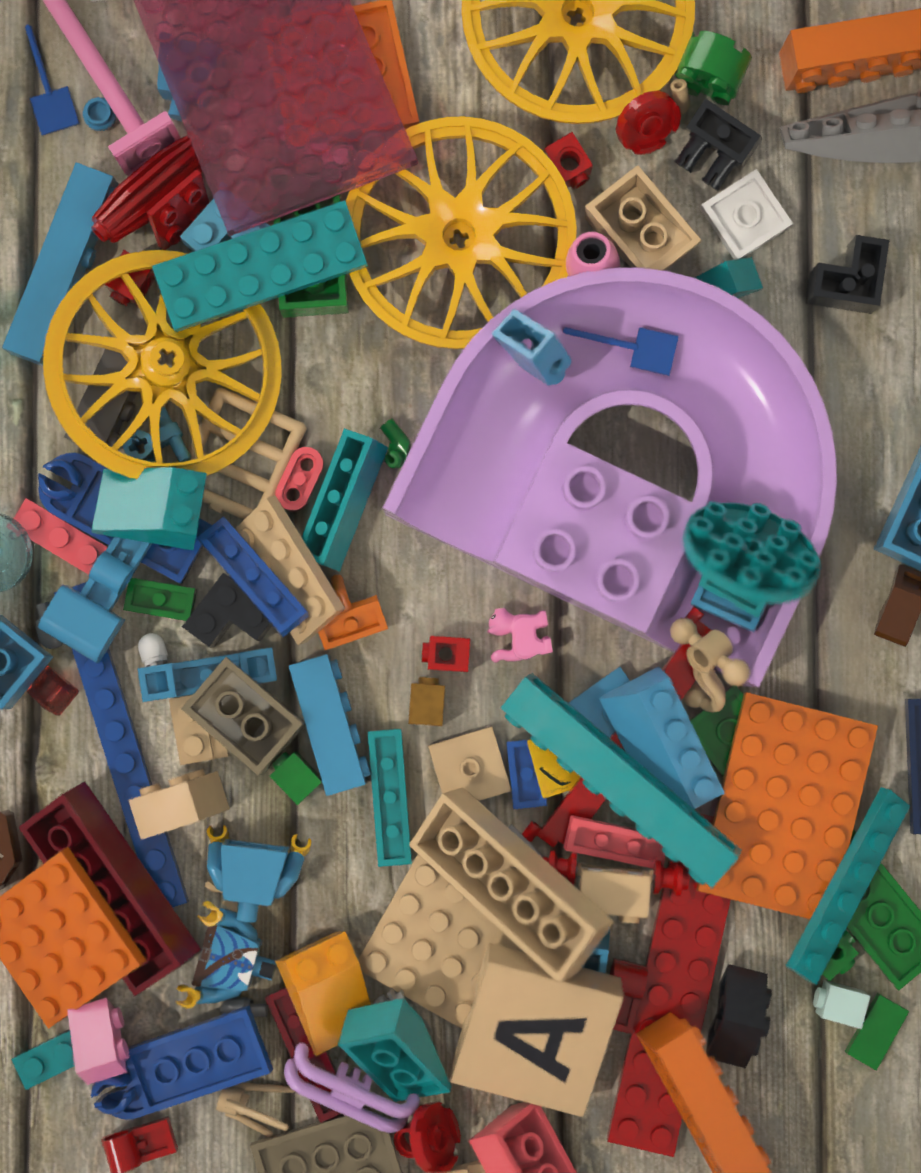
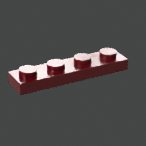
[265,986,341,1123]

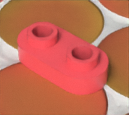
[276,447,324,512]

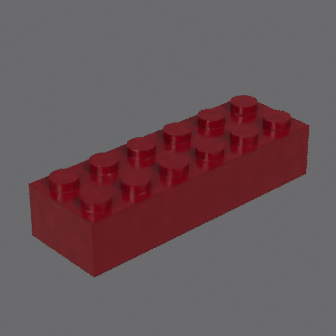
[18,781,201,997]

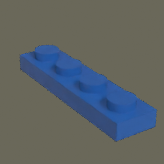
[197,516,309,637]

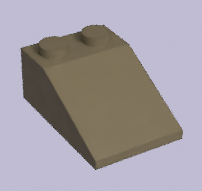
[181,657,306,776]

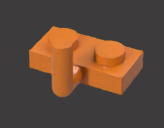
[318,574,388,650]

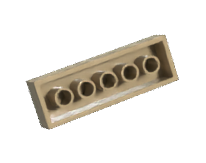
[409,787,614,983]

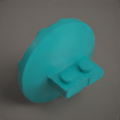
[682,502,821,619]

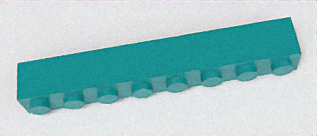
[500,673,742,888]

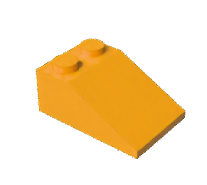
[275,931,371,1056]

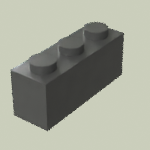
[64,349,137,447]

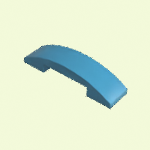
[137,647,277,702]

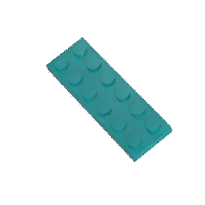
[152,200,368,332]

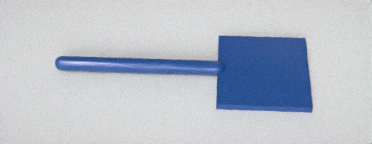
[25,24,80,136]
[563,327,679,376]

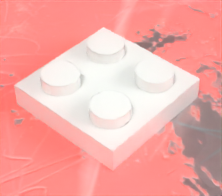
[700,169,793,260]

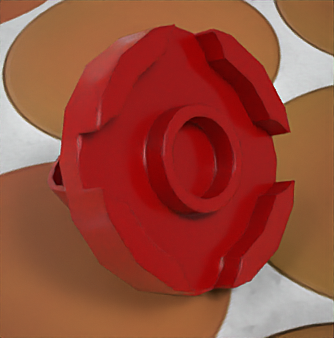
[616,90,681,155]
[393,1102,461,1173]

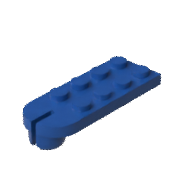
[38,453,212,584]
[90,1005,273,1120]

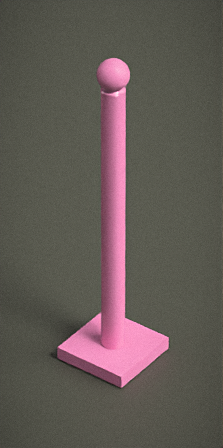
[42,0,181,177]

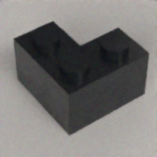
[806,235,890,314]
[182,573,272,648]
[706,964,772,1068]

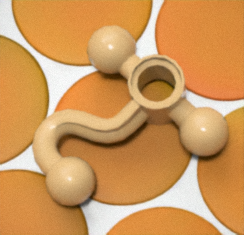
[670,618,750,713]

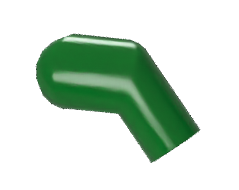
[380,418,411,468]

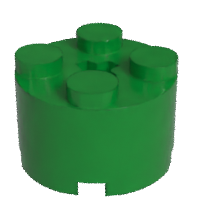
[675,31,752,106]

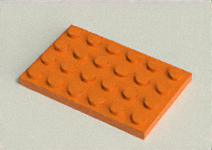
[696,692,878,919]

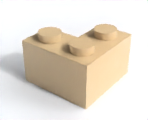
[128,768,230,840]

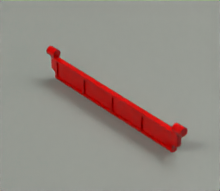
[522,606,712,848]

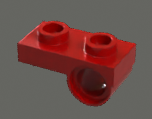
[609,958,648,1034]
[101,1116,178,1173]

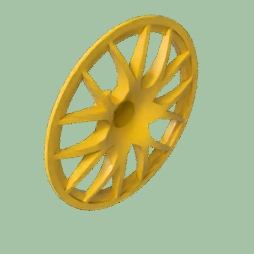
[462,0,695,124]
[346,116,577,349]
[43,250,282,479]

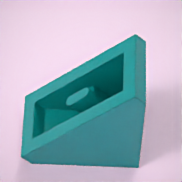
[694,257,763,298]

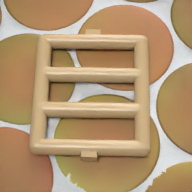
[188,387,306,520]

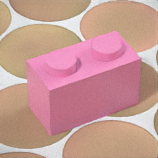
[67,997,129,1085]

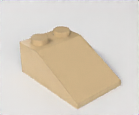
[585,165,702,271]

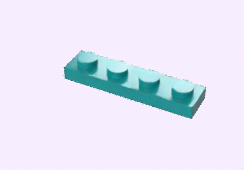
[368,729,412,867]

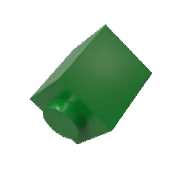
[269,751,322,805]

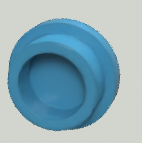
[83,97,116,131]

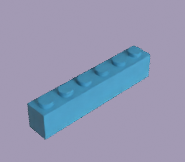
[2,162,119,366]

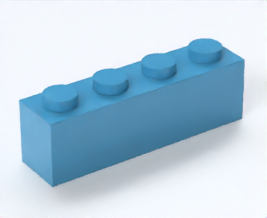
[289,654,371,796]

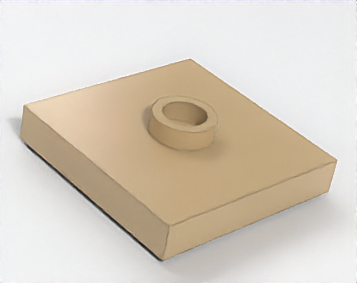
[428,726,511,801]

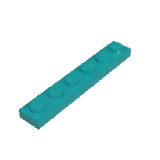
[786,787,910,985]

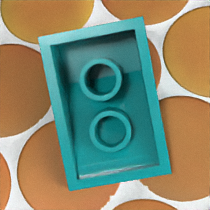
[91,467,207,550]
[338,998,452,1102]

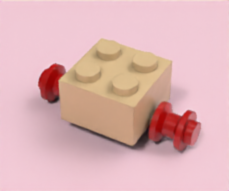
[542,850,689,923]

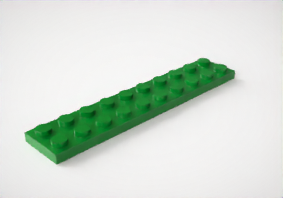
[690,685,921,991]

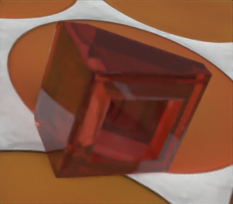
[27,665,79,716]

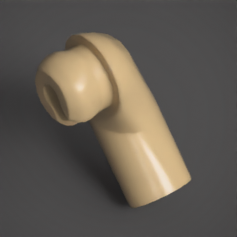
[670,79,690,116]

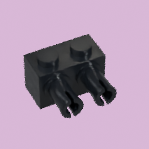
[674,98,762,192]

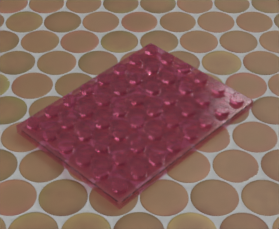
[133,0,418,236]

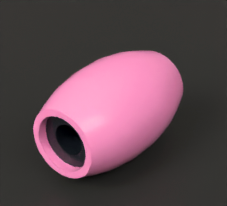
[566,232,620,277]

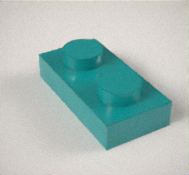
[11,1030,75,1090]

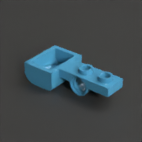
[38,537,152,663]

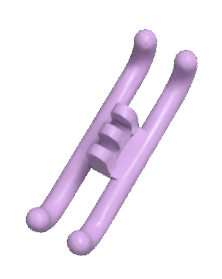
[284,1043,420,1133]

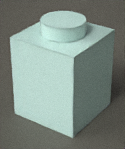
[813,980,870,1029]

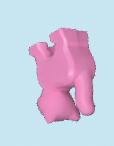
[487,608,553,663]

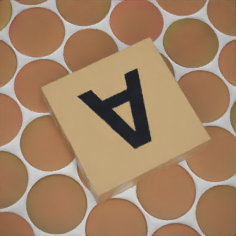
[451,943,623,1117]

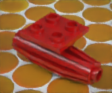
[91,133,212,250]

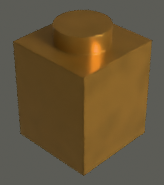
[408,677,445,726]

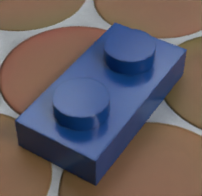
[506,739,547,809]

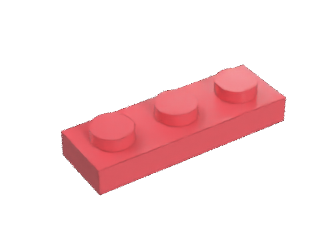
[8,498,108,575]
[563,815,666,869]

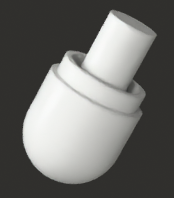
[138,633,168,667]

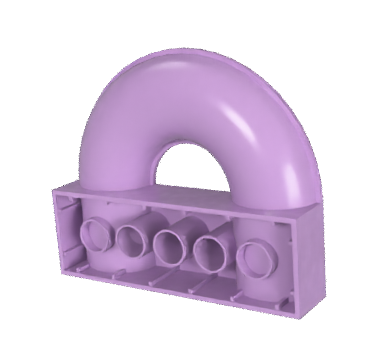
[383,268,837,687]

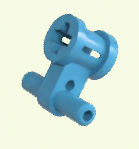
[123,406,191,462]

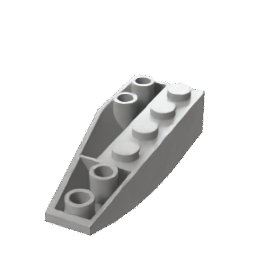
[780,90,921,163]

